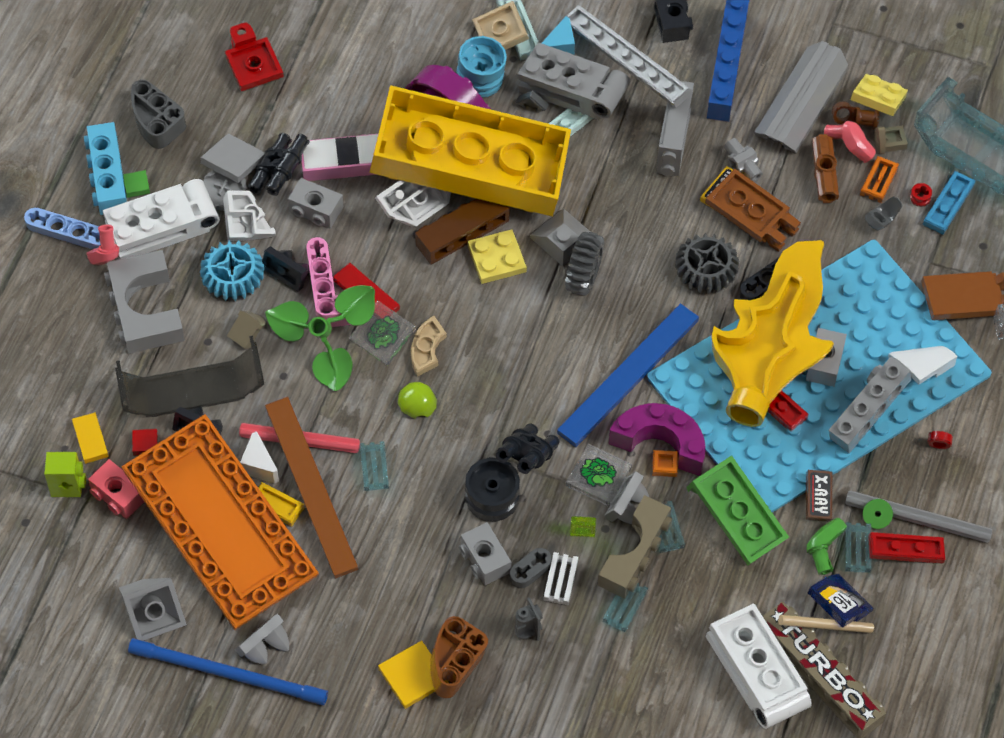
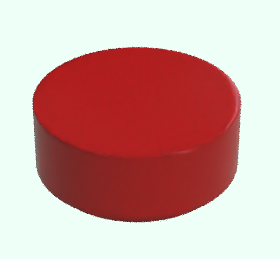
[927,431,953,449]

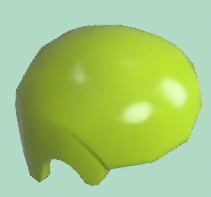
[397,382,437,419]

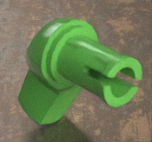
[806,518,847,575]

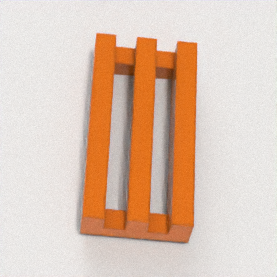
[860,156,899,203]

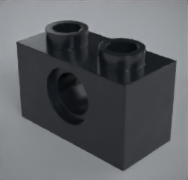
[653,0,693,43]

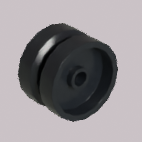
[465,457,520,522]

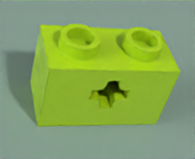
[44,452,86,497]

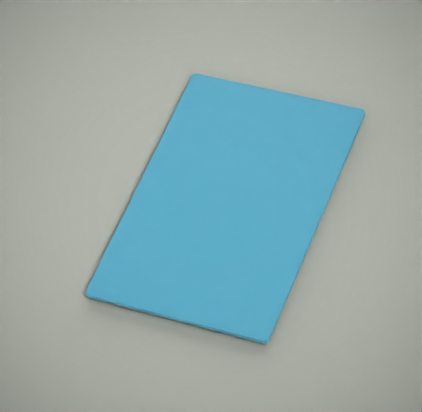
[647,240,992,513]

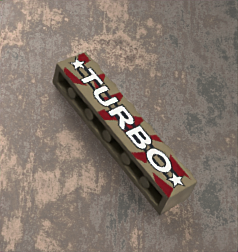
[763,601,886,738]

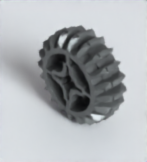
[565,232,605,296]
[675,233,739,294]

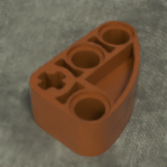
[430,616,488,699]

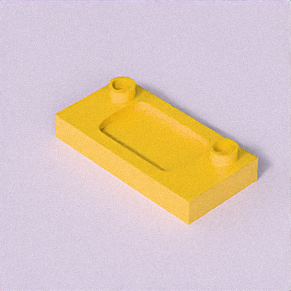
[369,85,571,217]

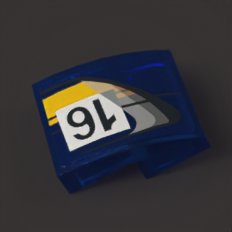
[807,574,874,628]

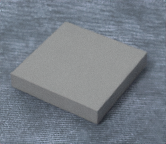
[201,133,265,183]

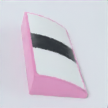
[302,134,378,181]

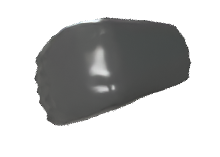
[865,196,903,231]

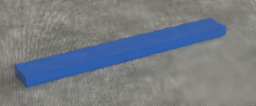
[557,303,699,448]

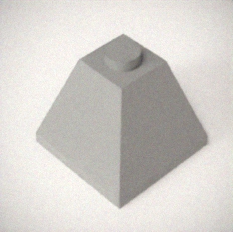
[530,208,590,266]
[119,578,187,641]

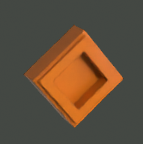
[652,450,678,477]

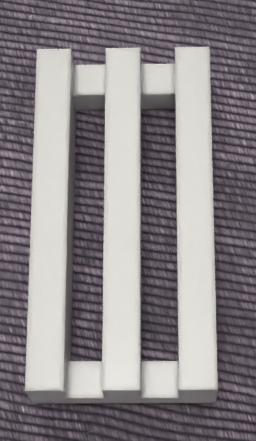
[544,552,578,605]

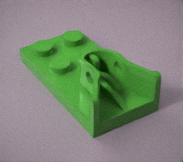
[686,455,789,565]

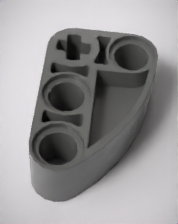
[131,79,186,149]

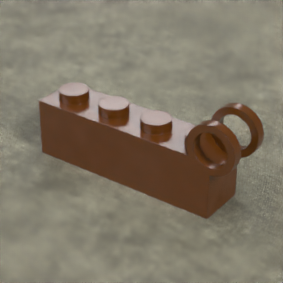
[415,198,509,265]

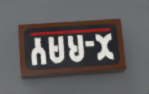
[806,470,833,521]

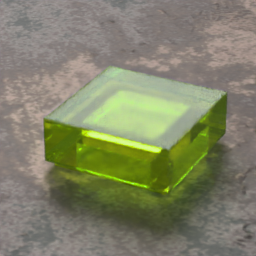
[570,516,596,537]

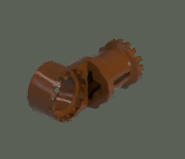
[832,101,880,130]

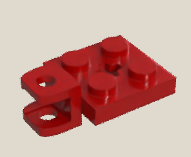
[225,22,284,91]

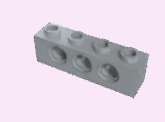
[829,357,911,454]

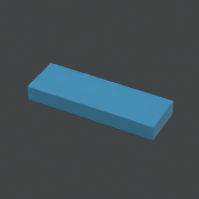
[923,171,976,235]

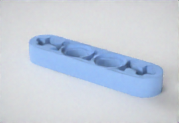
[24,208,100,249]

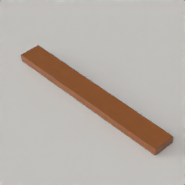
[265,397,358,579]

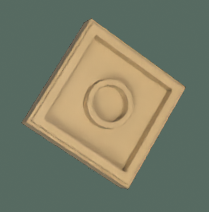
[472,1,529,50]

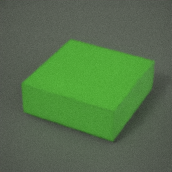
[123,170,150,198]

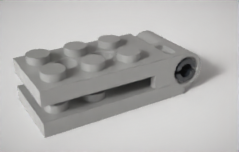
[517,42,630,121]

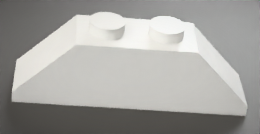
[375,180,451,228]

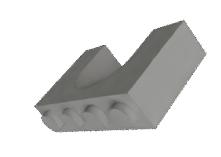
[104,250,185,354]

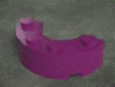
[405,65,491,110]
[608,403,705,476]

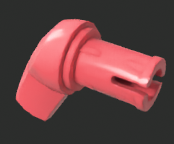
[824,121,876,163]
[87,224,119,265]

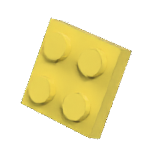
[851,74,908,116]
[467,229,527,284]

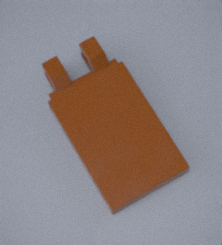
[705,169,801,252]
[921,271,1004,320]

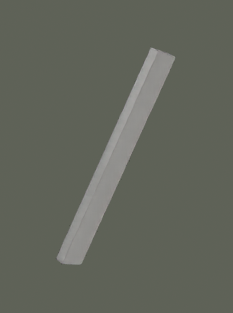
[563,5,693,108]

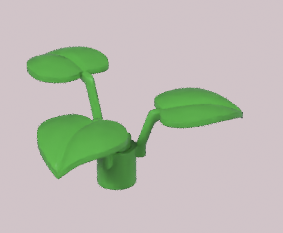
[265,285,375,391]

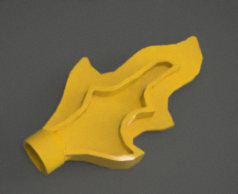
[711,240,834,427]

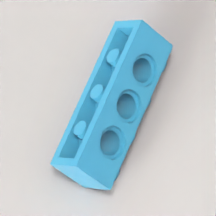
[84,122,127,215]

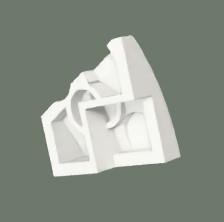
[223,190,276,241]
[888,346,957,385]

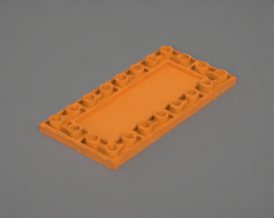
[122,414,319,630]

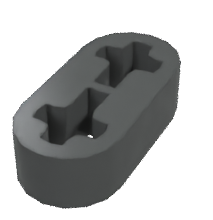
[510,548,552,588]

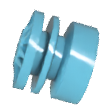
[457,36,507,97]

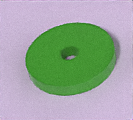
[863,499,893,529]

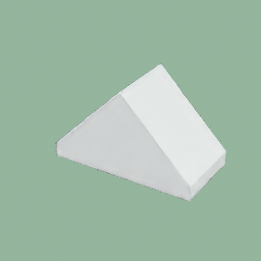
[240,431,279,484]

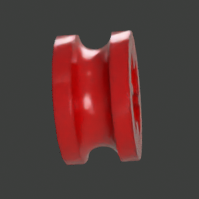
[910,183,932,207]

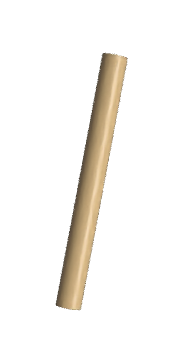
[778,615,874,633]

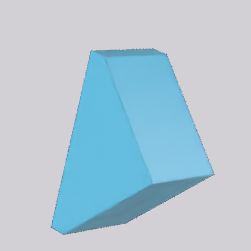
[541,16,575,55]

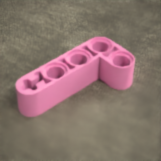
[306,237,351,327]

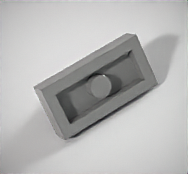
[604,471,649,524]
[234,614,289,664]

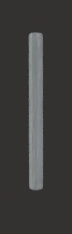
[845,491,992,542]

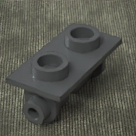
[515,597,543,641]

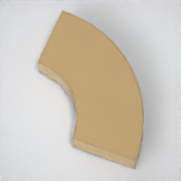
[411,316,446,377]

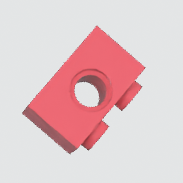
[88,459,144,519]

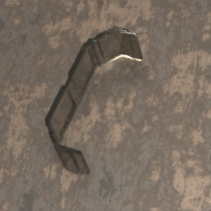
[115,336,264,417]

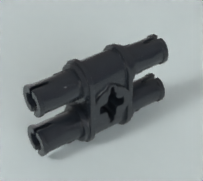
[247,133,310,196]
[496,423,559,474]

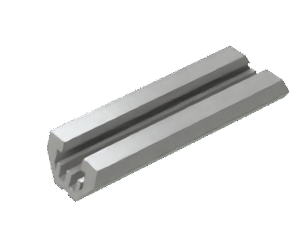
[754,41,848,153]

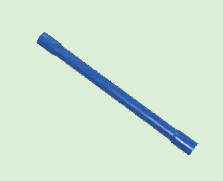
[128,638,328,706]

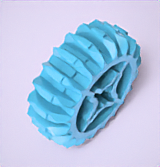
[200,240,264,301]

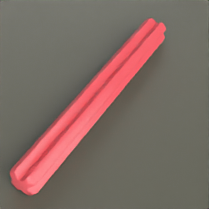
[239,423,360,453]

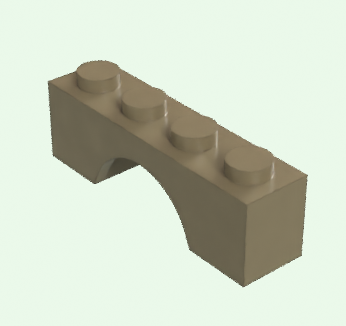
[598,495,673,599]

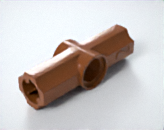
[812,134,839,203]

